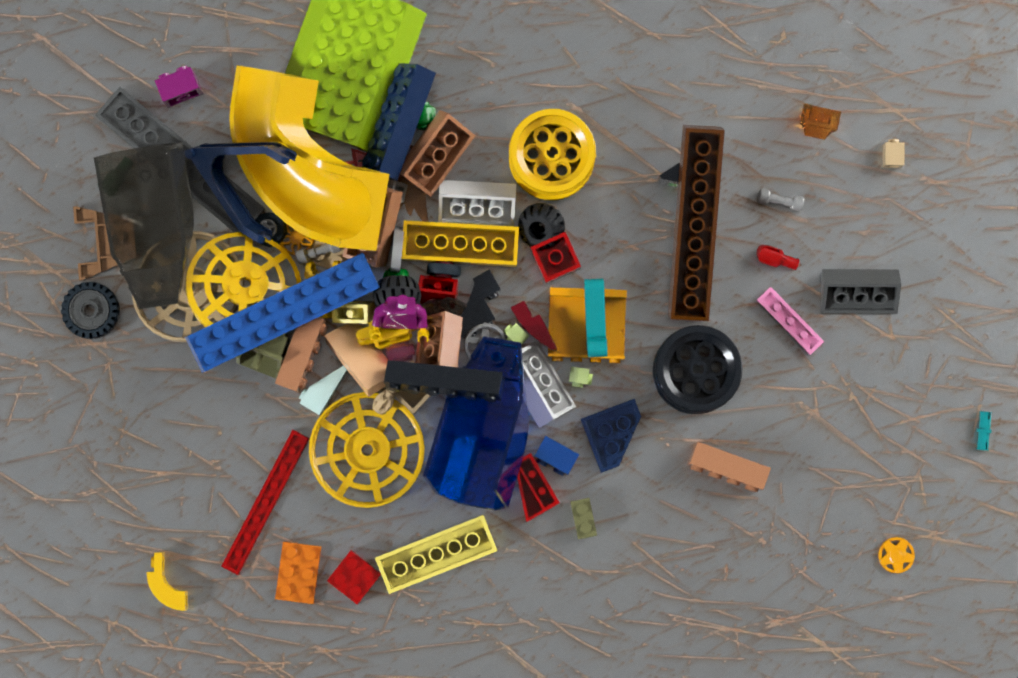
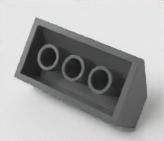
[821,269,902,314]

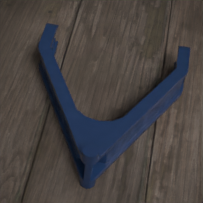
[185,142,297,243]

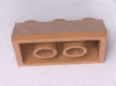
[415,311,463,367]

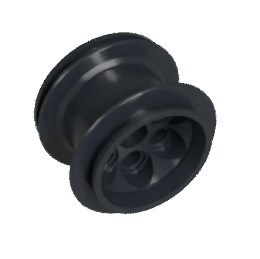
[652,325,743,414]

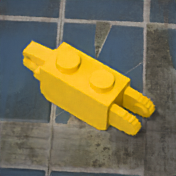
[356,321,420,349]

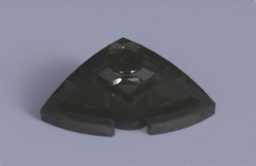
[421,297,468,316]

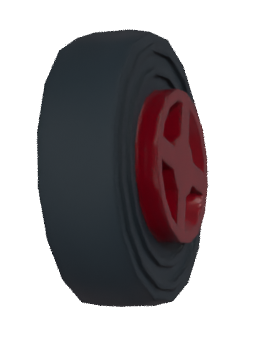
[427,261,461,279]

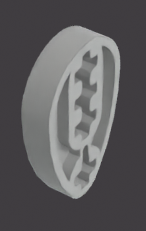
[390,226,404,273]

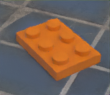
[275,542,322,604]

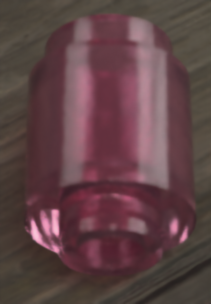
[385,341,415,362]

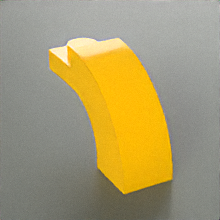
[146,552,188,611]

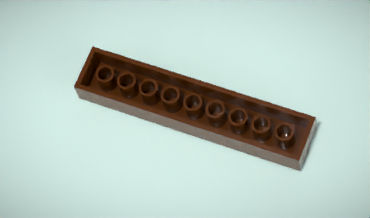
[668,125,725,321]

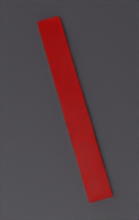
[221,430,310,575]

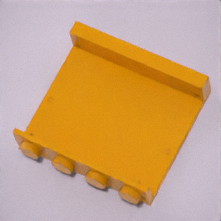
[548,287,627,363]

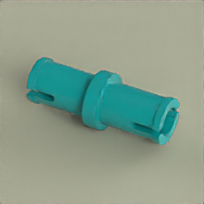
[976,411,992,451]

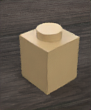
[883,139,905,168]

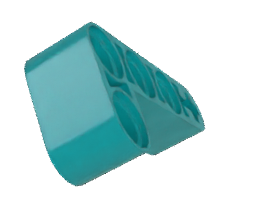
[584,278,608,357]

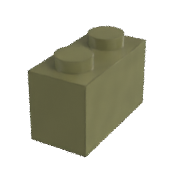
[570,498,597,540]

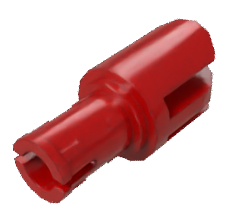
[756,245,800,271]

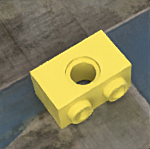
[332,301,376,324]

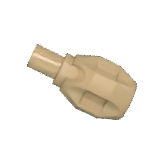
[372,389,395,415]

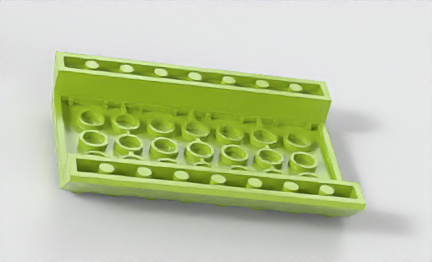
[285,0,427,153]

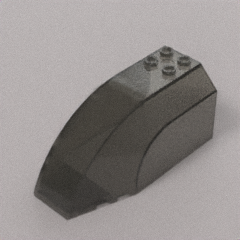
[94,142,194,309]

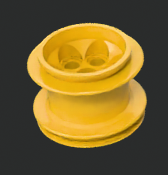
[509,109,596,200]

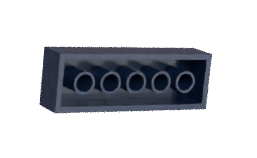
[362,63,436,181]

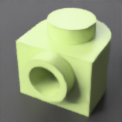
[503,323,530,347]
[568,367,593,388]

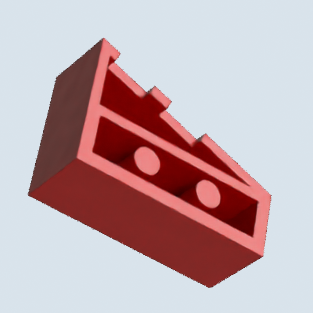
[514,453,560,522]

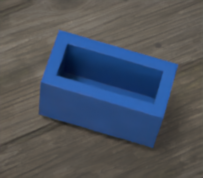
[534,436,579,476]

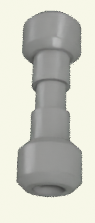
[757,189,805,212]
[295,244,343,265]

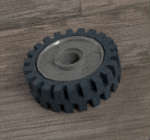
[61,282,120,339]

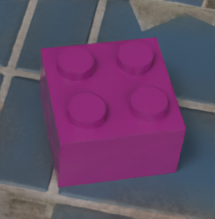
[154,66,203,108]

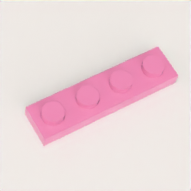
[756,287,824,355]

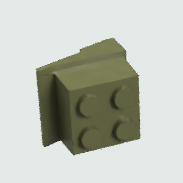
[236,333,291,379]

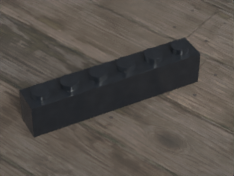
[384,360,505,402]

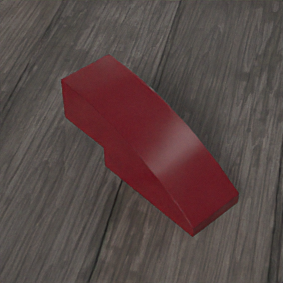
[510,301,558,351]

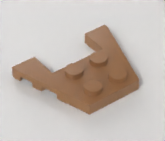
[73,206,136,281]

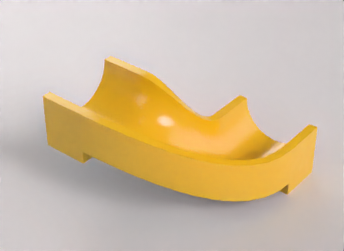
[229,65,389,251]

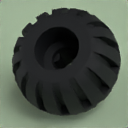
[518,203,565,250]
[373,275,421,307]

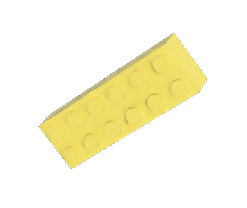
[375,515,498,594]

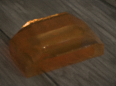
[800,104,841,140]

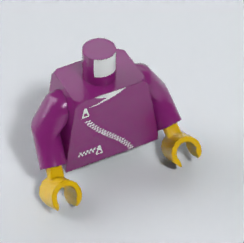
[369,295,429,343]

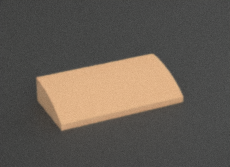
[324,323,388,397]

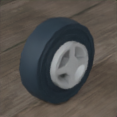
[255,212,287,247]

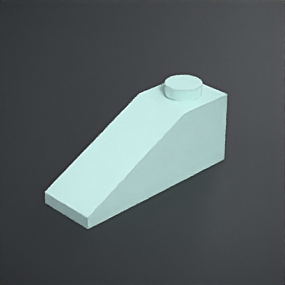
[299,365,348,415]

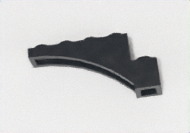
[460,269,501,339]

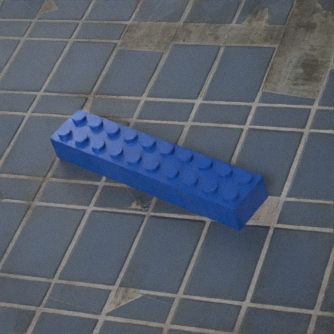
[185,253,380,373]

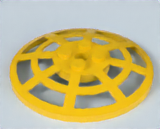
[186,232,302,327]
[309,392,425,508]

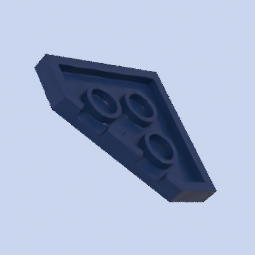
[580,399,641,473]

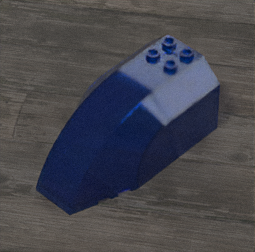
[423,336,529,511]

